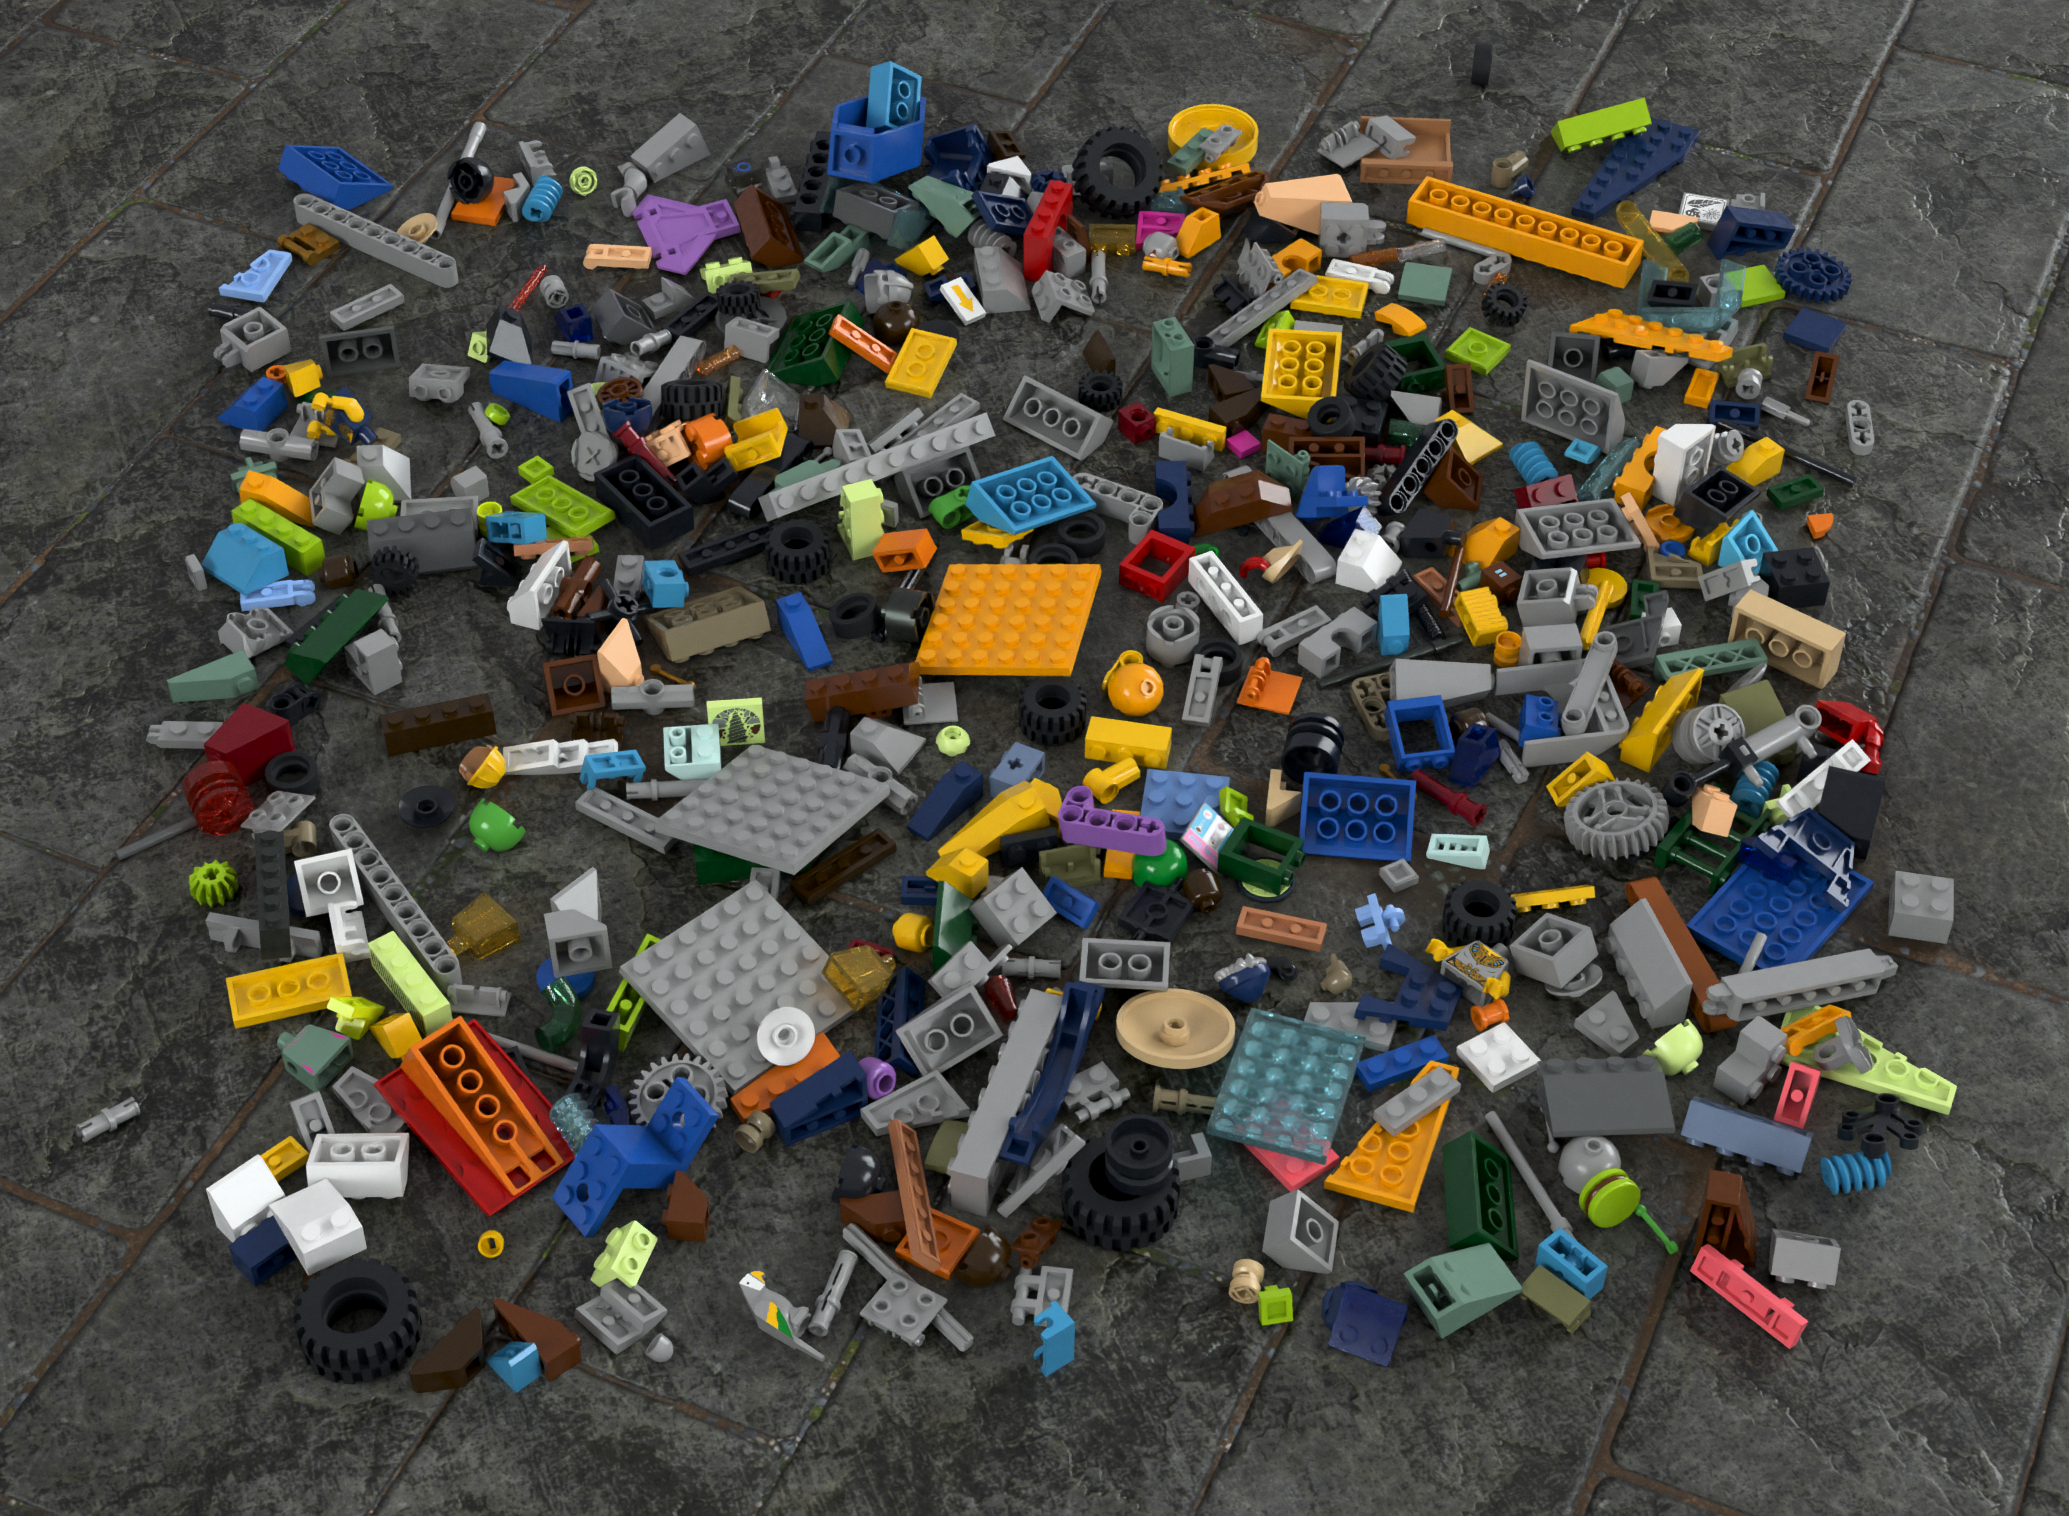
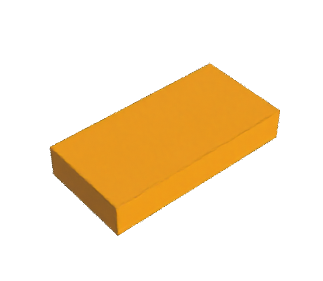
[1684,368,1720,409]

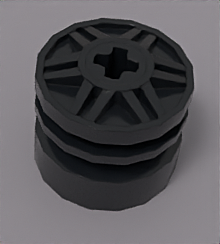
[1281,712,1345,784]

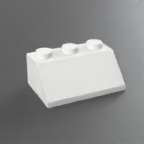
[1652,424,1716,508]
[507,540,572,630]
[306,1133,409,1199]

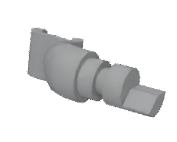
[610,162,647,217]

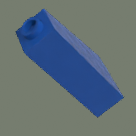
[489,360,574,423]

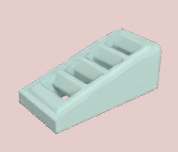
[1426,834,1490,869]

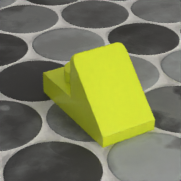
[327,997,385,1040]

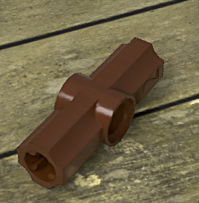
[550,555,601,620]

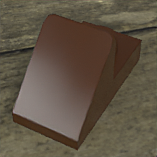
[1443,363,1475,413]

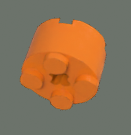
[681,413,733,470]

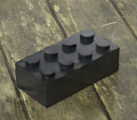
[594,454,695,550]

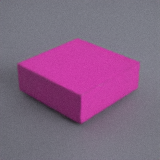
[1226,430,1261,459]

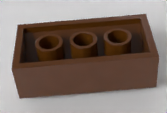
[734,184,805,268]
[804,662,920,722]

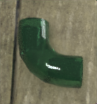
[1387,418,1424,449]
[534,976,582,1053]

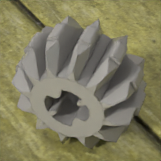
[1345,477,1382,520]

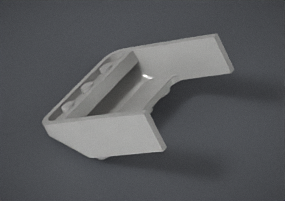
[1494,658,1629,768]

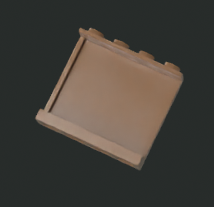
[1360,116,1453,184]

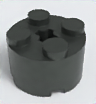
[881,587,936,643]

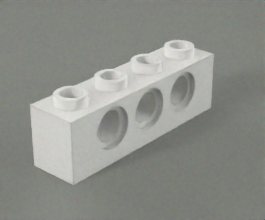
[1188,551,1263,645]

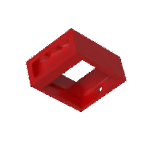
[1119,529,1196,603]

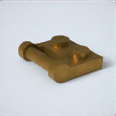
[277,223,341,266]

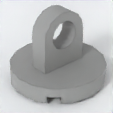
[571,431,619,481]
[1814,1016,1874,1074]

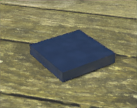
[1783,307,1847,353]

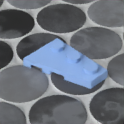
[219,249,293,302]

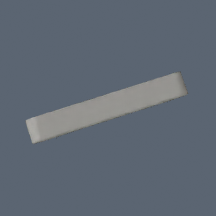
[616,336,706,448]
[1221,465,1337,584]

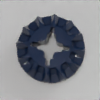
[1030,169,1067,193]

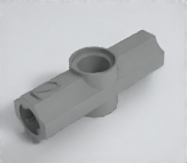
[239,428,319,462]
[611,679,695,715]
[843,753,918,816]

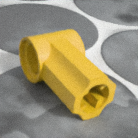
[1083,757,1140,804]

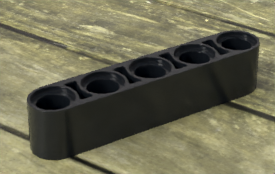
[1376,418,1458,517]
[728,433,814,520]

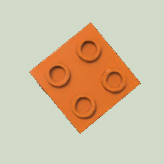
[1237,657,1303,715]

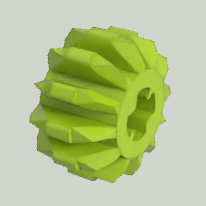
[189,859,239,908]

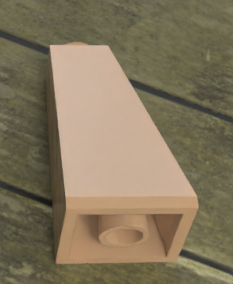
[1254,174,1353,235]

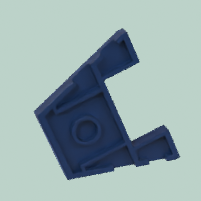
[1752,807,1855,913]
[1354,943,1464,1031]

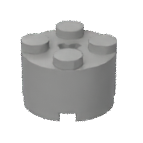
[1146,605,1200,668]

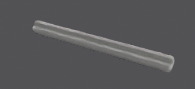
[842,1223,974,1352]

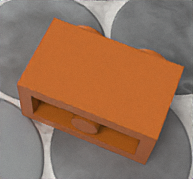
[872,528,937,573]

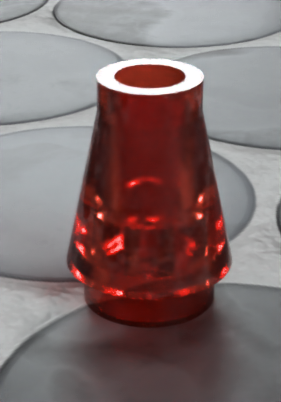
[984,975,1018,1020]

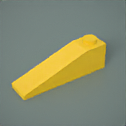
[938,780,1050,858]

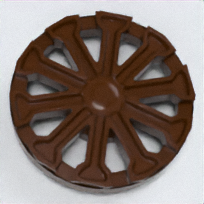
[597,377,644,407]

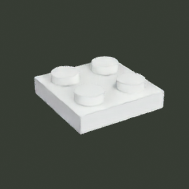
[1456,1022,1541,1093]

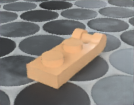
[583,244,652,269]
[1621,492,1660,553]

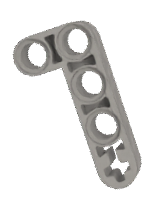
[1072,473,1163,545]

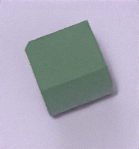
[1595,367,1634,403]

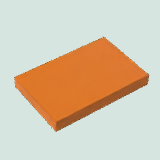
[451,176,514,226]

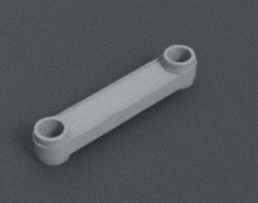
[1561,631,1618,736]

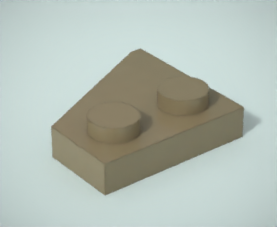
[1646,546,1703,589]

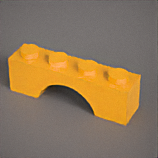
[1612,426,1667,512]

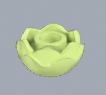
[569,167,597,196]
[936,726,970,757]

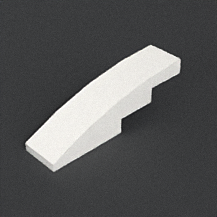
[503,739,618,775]

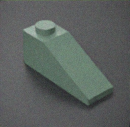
[167,650,259,702]

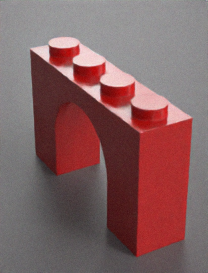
[1024,180,1073,282]

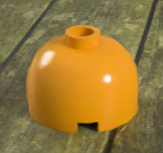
[1108,663,1164,717]

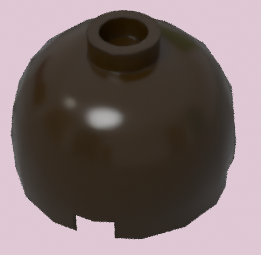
[873,301,920,346]
[954,1224,1013,1289]

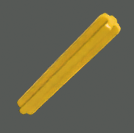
[1580,580,1613,650]

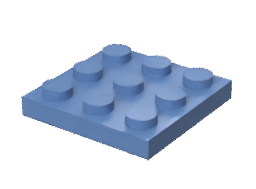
[1140,769,1230,840]

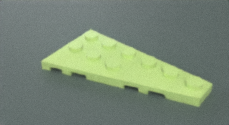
[1780,1006,1957,1115]

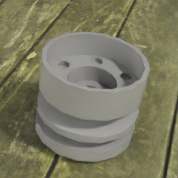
[1672,704,1745,765]

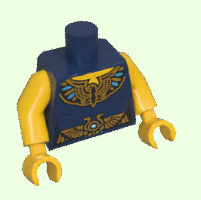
[307,386,378,446]

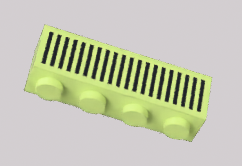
[367,931,453,1037]

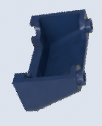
[908,123,994,204]

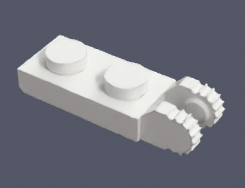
[1325,259,1394,295]

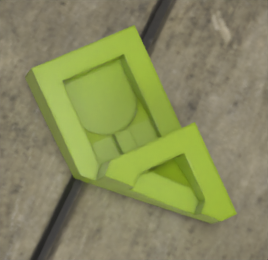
[1219,786,1254,828]

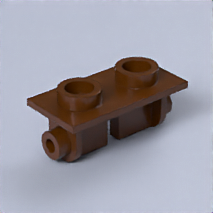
[1010,1217,1064,1269]

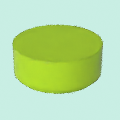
[484,403,510,425]

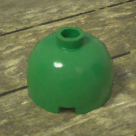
[1132,839,1187,887]

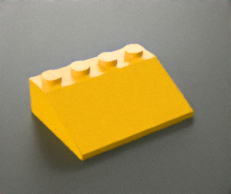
[1261,328,1342,423]

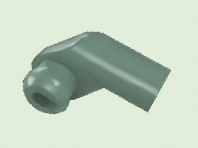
[1456,561,1482,592]

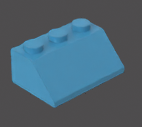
[866,61,922,134]
[201,522,289,595]

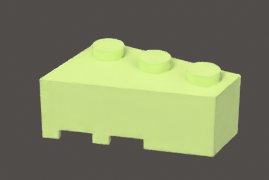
[837,479,884,561]

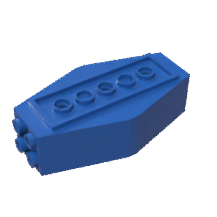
[827,93,926,184]

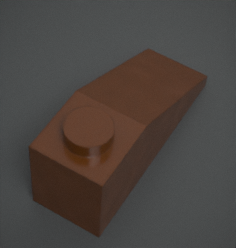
[492,1298,582,1382]

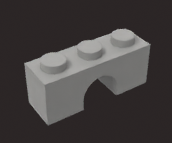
[1298,607,1377,679]

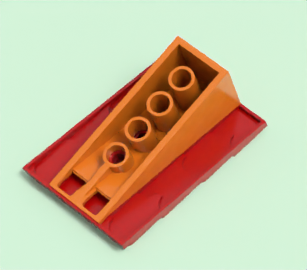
[373,1015,585,1218]

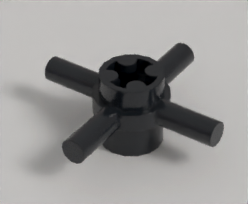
[585,579,658,646]

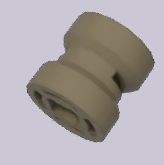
[733,1110,776,1153]

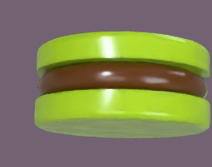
[1579,1168,1641,1228]

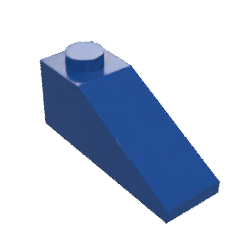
[776,592,833,672]

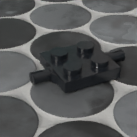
[1118,877,1195,944]

